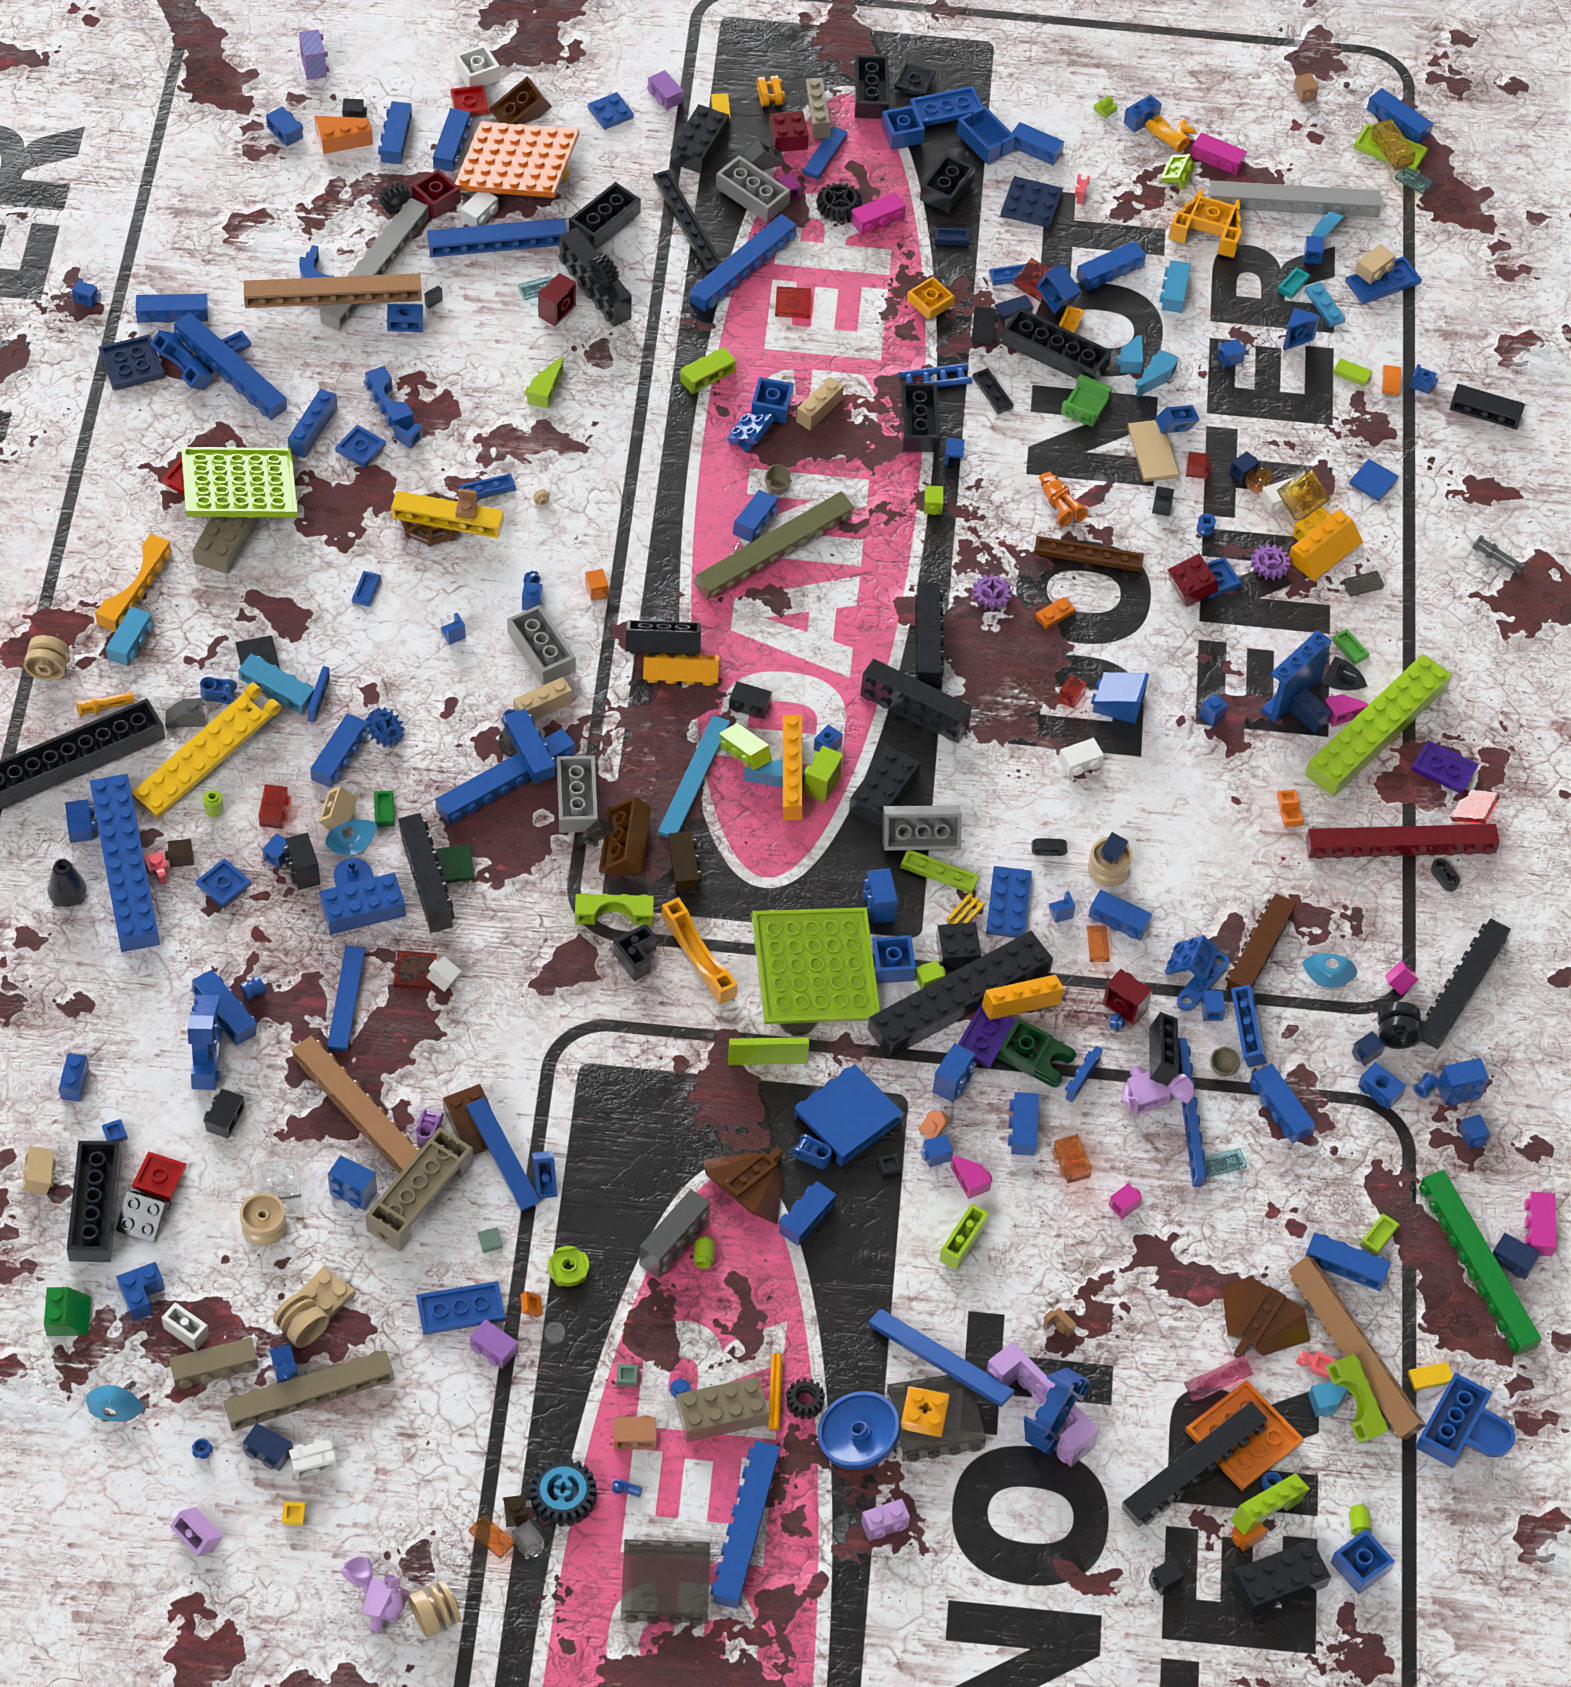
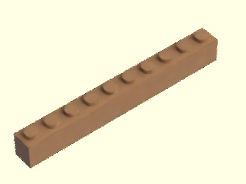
[243,273,422,308]
[292,1036,420,1174]
[1288,1256,1426,1440]

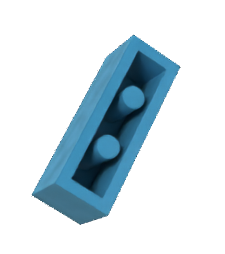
[1159,260,1191,313]
[106,607,154,666]

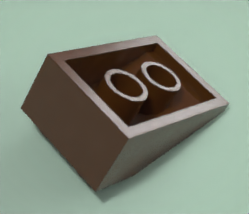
[489,76,552,125]
[443,1084,491,1155]

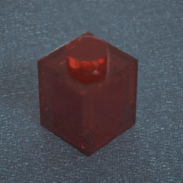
[1185,452,1213,479]
[1058,675,1087,709]

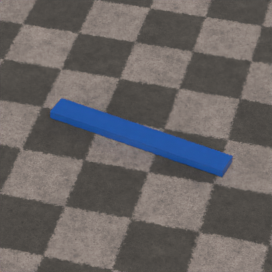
[868,1309,1014,1407]

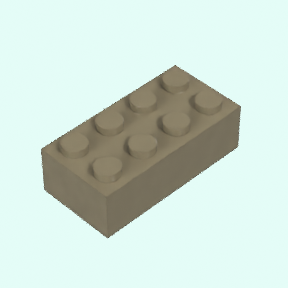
[193,517,259,574]
[676,1376,769,1442]

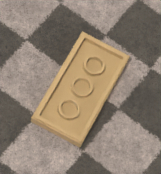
[1127,420,1179,482]

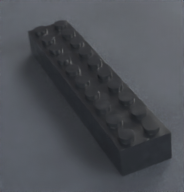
[0,698,165,809]
[867,930,1053,1058]

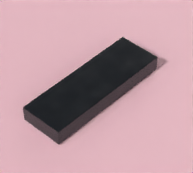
[972,368,1014,414]

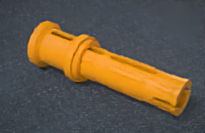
[76,691,135,718]

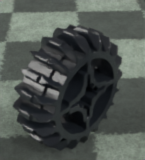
[816,182,862,223]

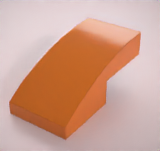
[1382,365,1401,395]
[1277,789,1304,827]

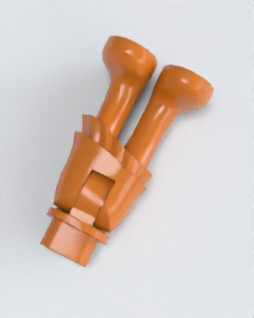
[1039,472,1089,527]

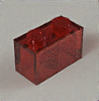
[258,784,292,829]

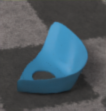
[1311,212,1345,238]
[325,819,377,856]
[1303,953,1357,988]
[86,1385,144,1422]

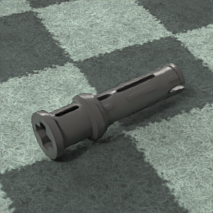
[1472,535,1526,575]

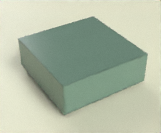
[478,1227,503,1253]
[616,1364,638,1387]

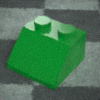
[44,1287,91,1336]

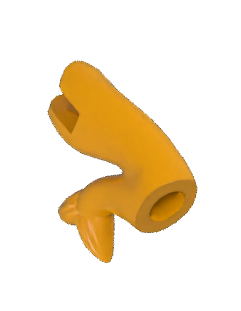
[1145,115,1197,153]

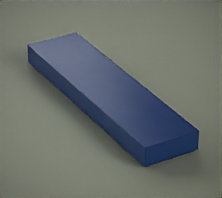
[803,126,848,180]

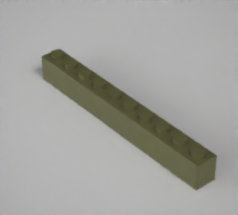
[694,491,854,600]

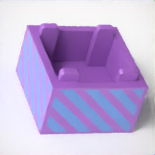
[299,29,329,80]

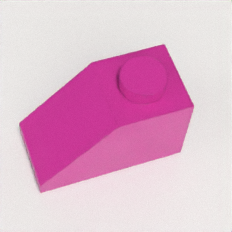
[1324,694,1368,727]
[950,1156,993,1199]

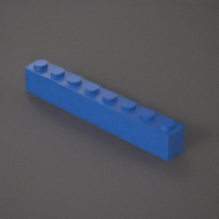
[689,214,797,312]
[427,218,567,258]
[174,312,287,420]
[435,728,575,825]
[710,1440,780,1609]

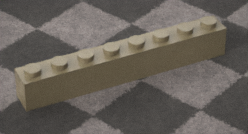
[224,1350,394,1431]

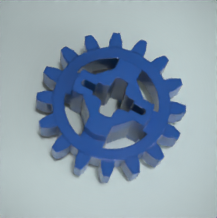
[364,707,405,747]

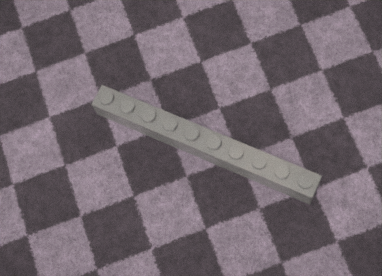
[1209,181,1381,217]
[319,198,429,331]

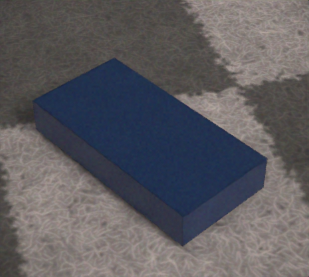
[935,227,970,246]
[995,295,1034,320]

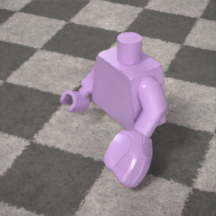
[1122,1066,1194,1115]
[341,1556,411,1633]

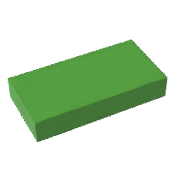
[1332,629,1369,665]

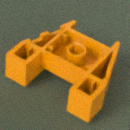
[1168,189,1241,258]

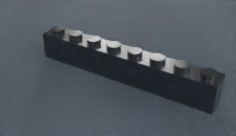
[1421,918,1511,1050]
[1122,1401,1268,1528]

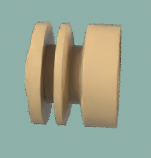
[273,1291,330,1348]
[408,1580,461,1638]

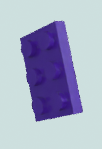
[1411,740,1479,794]
[958,1004,1016,1068]

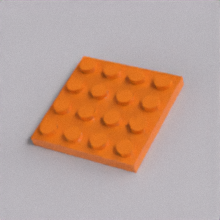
[1185,1380,1304,1492]

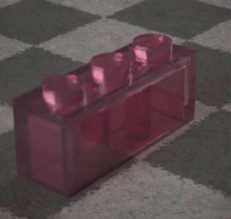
[1184,1355,1254,1402]

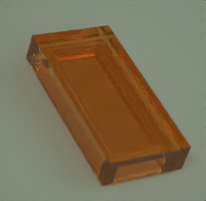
[1086,925,1110,962]
[469,1515,515,1559]

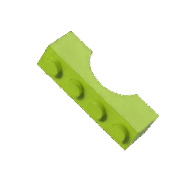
[575,893,654,926]
[1325,1353,1389,1443]
[1230,1473,1310,1536]

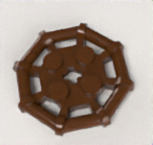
[400,490,459,547]

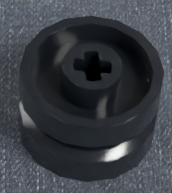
[1377,1001,1422,1049]

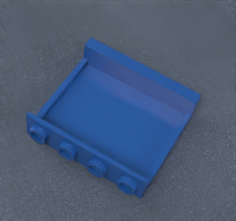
[1261,630,1332,722]
[794,1064,903,1167]

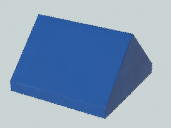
[1283,308,1320,351]

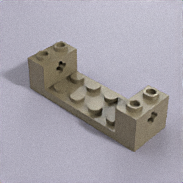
[366,1127,473,1252]

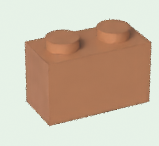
[613,1415,656,1450]

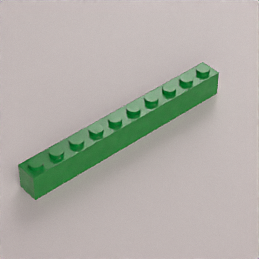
[1419,1170,1542,1356]

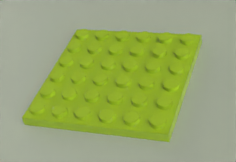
[181,447,298,518]
[751,907,880,1024]

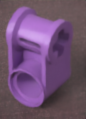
[416,1108,444,1148]

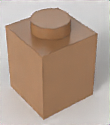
[1293,73,1319,102]

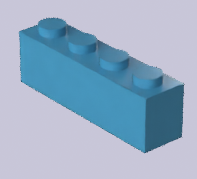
[238,654,314,715]

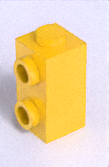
[1292,506,1331,541]

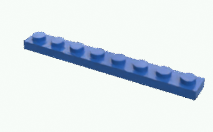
[1177,1038,1207,1187]

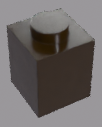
[165,839,194,868]
[503,1495,528,1527]

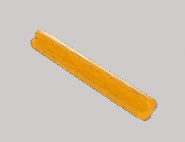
[768,1353,783,1431]

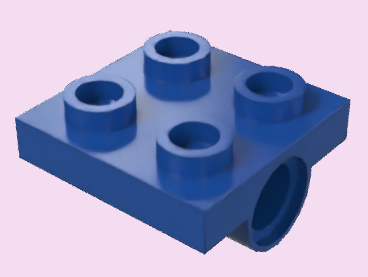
[727,414,774,451]

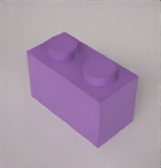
[647,70,684,110]
[470,1319,518,1369]

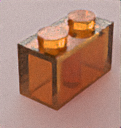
[1052,1134,1092,1184]

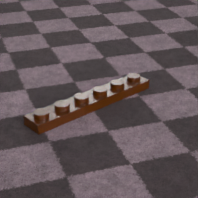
[1034,536,1144,572]

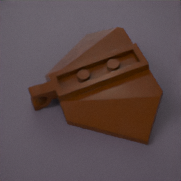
[703,1146,783,1224]
[1222,1276,1311,1359]

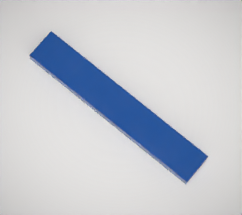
[327,945,365,1052]
[466,1097,540,1212]

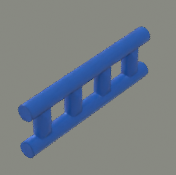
[898,363,972,388]

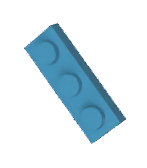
[1304,282,1345,328]

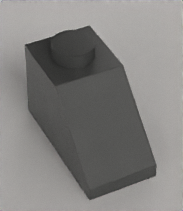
[744,140,786,170]
[165,698,204,728]

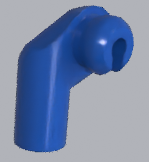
[611,1479,642,1497]

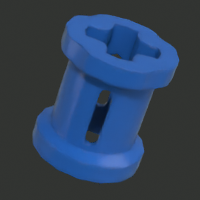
[1413,1072,1439,1098]

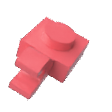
[1074,174,1090,205]
[144,851,169,884]
[1296,1350,1336,1379]

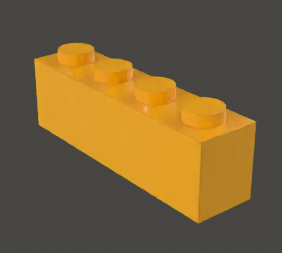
[982,975,1064,1020]

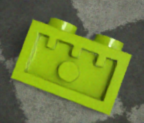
[1161,154,1195,189]

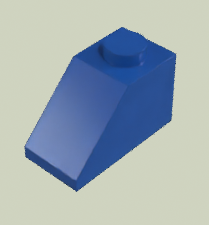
[532,1151,558,1199]

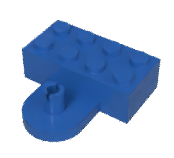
[319,858,406,935]
[1415,1372,1515,1468]

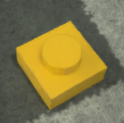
[282,1501,306,1526]

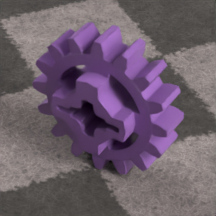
[1250,544,1290,580]
[972,574,1012,611]

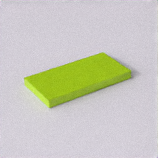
[1353,123,1428,173]
[728,1037,809,1065]

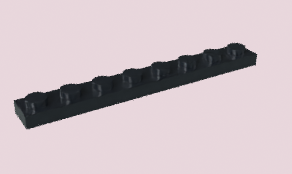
[653,169,722,274]

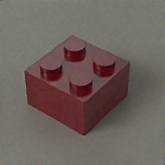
[769,111,809,152]
[412,169,461,219]
[537,273,576,326]
[1167,553,1219,607]
[1102,969,1152,1026]

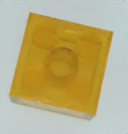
[1276,469,1331,520]

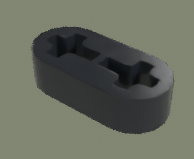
[1031,838,1068,856]
[1431,858,1460,892]

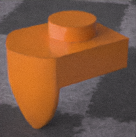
[918,1110,948,1139]

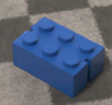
[957,106,1016,164]

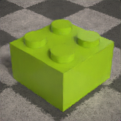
[803,746,843,803]

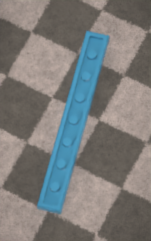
[658,715,730,838]

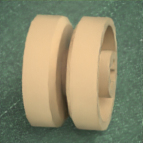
[23,635,70,681]
[1088,837,1133,887]
[240,1193,287,1246]

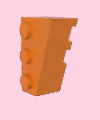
[314,115,373,154]

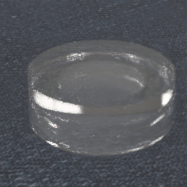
[544,1322,565,1344]

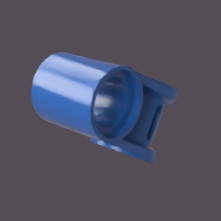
[200,677,237,704]
[792,1134,831,1169]

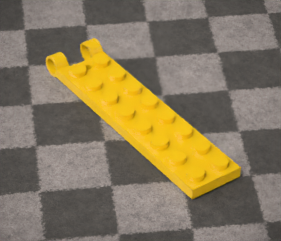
[131,682,281,819]

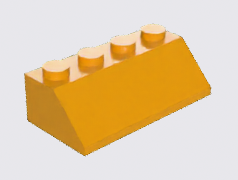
[1289,509,1363,582]
[643,652,719,686]

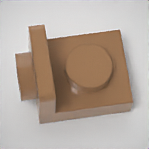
[455,489,477,519]
[1043,1307,1076,1338]

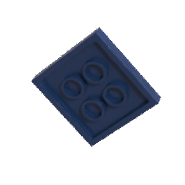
[1000,176,1063,229]
[98,334,165,390]

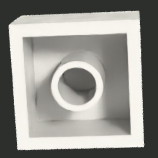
[455,44,500,87]

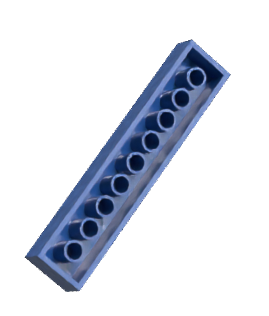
[89,774,160,952]

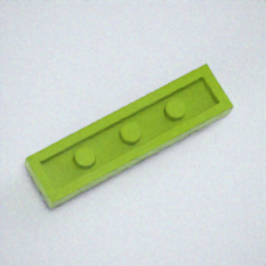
[900,850,979,894]

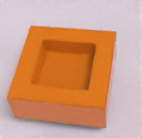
[520,1291,543,1318]

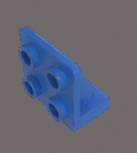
[1165,935,1219,981]

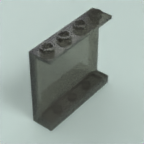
[887,1375,986,1462]
[621,1539,711,1626]

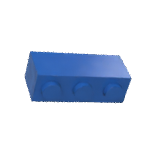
[1012,122,1064,166]
[732,490,779,543]
[1088,889,1152,941]
[1008,1092,1039,1156]
[779,1181,836,1246]

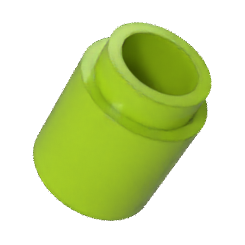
[203,790,224,817]
[693,1236,715,1269]
[1349,1504,1372,1536]

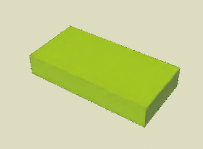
[1333,358,1372,386]
[1360,1214,1400,1256]

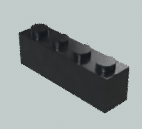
[1449,383,1525,430]
[1149,1011,1179,1086]

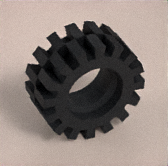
[378,182,412,214]
[587,253,619,288]
[786,1378,825,1419]

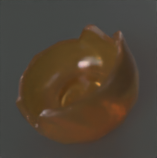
[1245,468,1274,493]

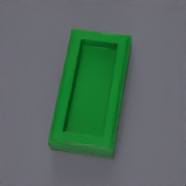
[374,790,395,827]

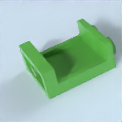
[1061,374,1112,427]

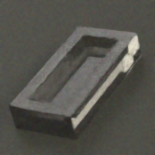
[1343,571,1384,597]

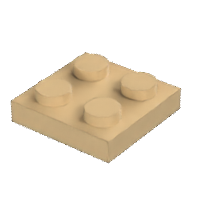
[299,1266,355,1320]

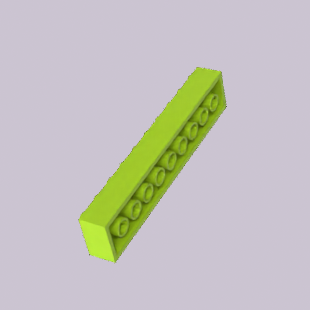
[1305,654,1452,796]

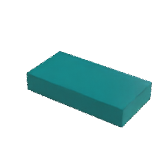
[1277,267,1311,299]

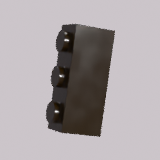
[668,831,702,892]

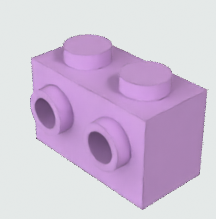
[861,1499,910,1541]
[170,1507,223,1556]

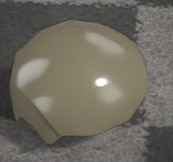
[764,464,792,493]
[1210,1046,1240,1077]

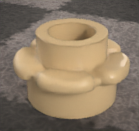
[533,489,550,505]

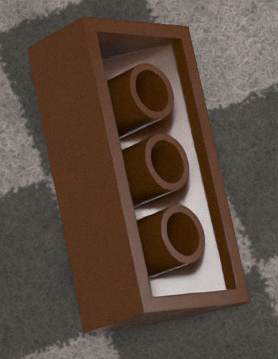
[599,796,651,876]

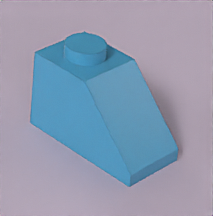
[1117,335,1143,374]
[1308,1382,1348,1417]

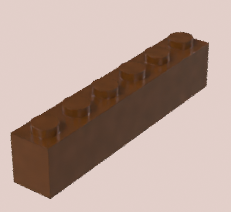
[1225,893,1297,991]

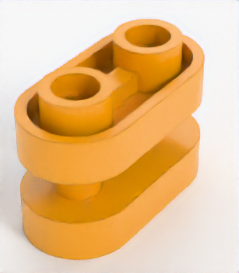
[757,76,785,107]

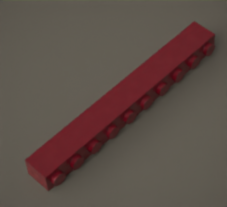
[1306,824,1500,859]

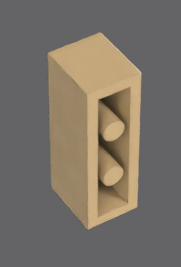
[796,377,844,430]
[513,677,572,720]

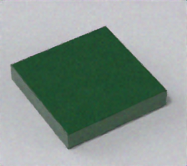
[434,844,475,883]

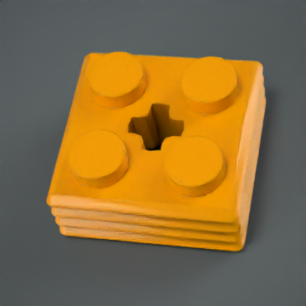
[907,277,955,320]
[901,1387,950,1437]

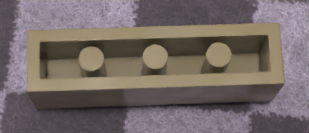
[806,78,830,139]
[169,1337,258,1389]

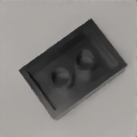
[920,154,975,213]

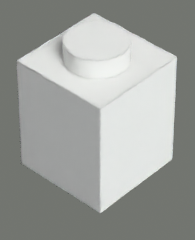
[426,956,461,992]

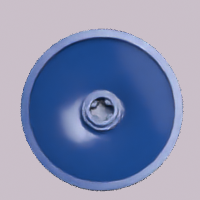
[818,1391,901,1470]

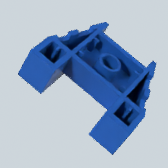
[187,995,222,1090]
[1024,1368,1092,1456]

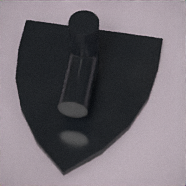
[1321,656,1367,691]

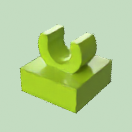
[1094,95,1118,118]

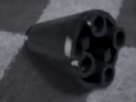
[47,859,87,907]

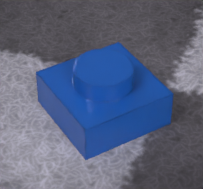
[102,1119,128,1142]

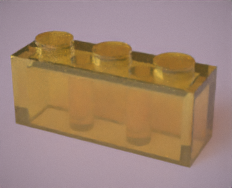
[1371,119,1416,171]

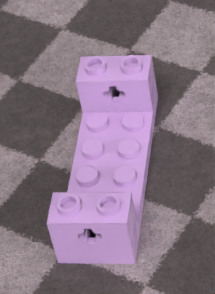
[986,1342,1099,1467]

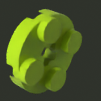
[548,1246,589,1286]

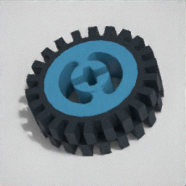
[530,1457,597,1527]

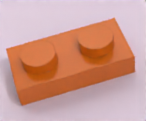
[1035,597,1075,630]

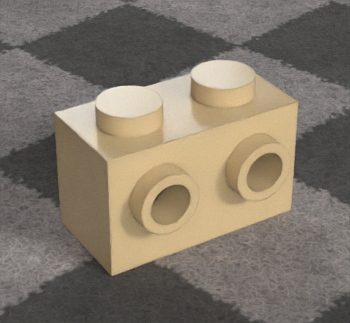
[1355,244,1396,284]
[318,786,357,831]
[22,1146,56,1195]

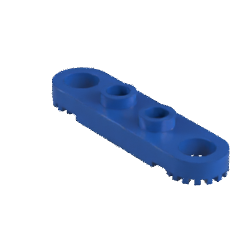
[1177,952,1229,1012]

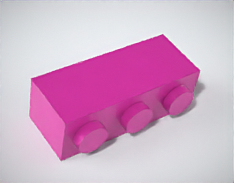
[1191,132,1247,175]
[851,192,906,235]
[1524,1191,1556,1257]

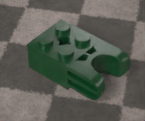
[997,1018,1077,1088]

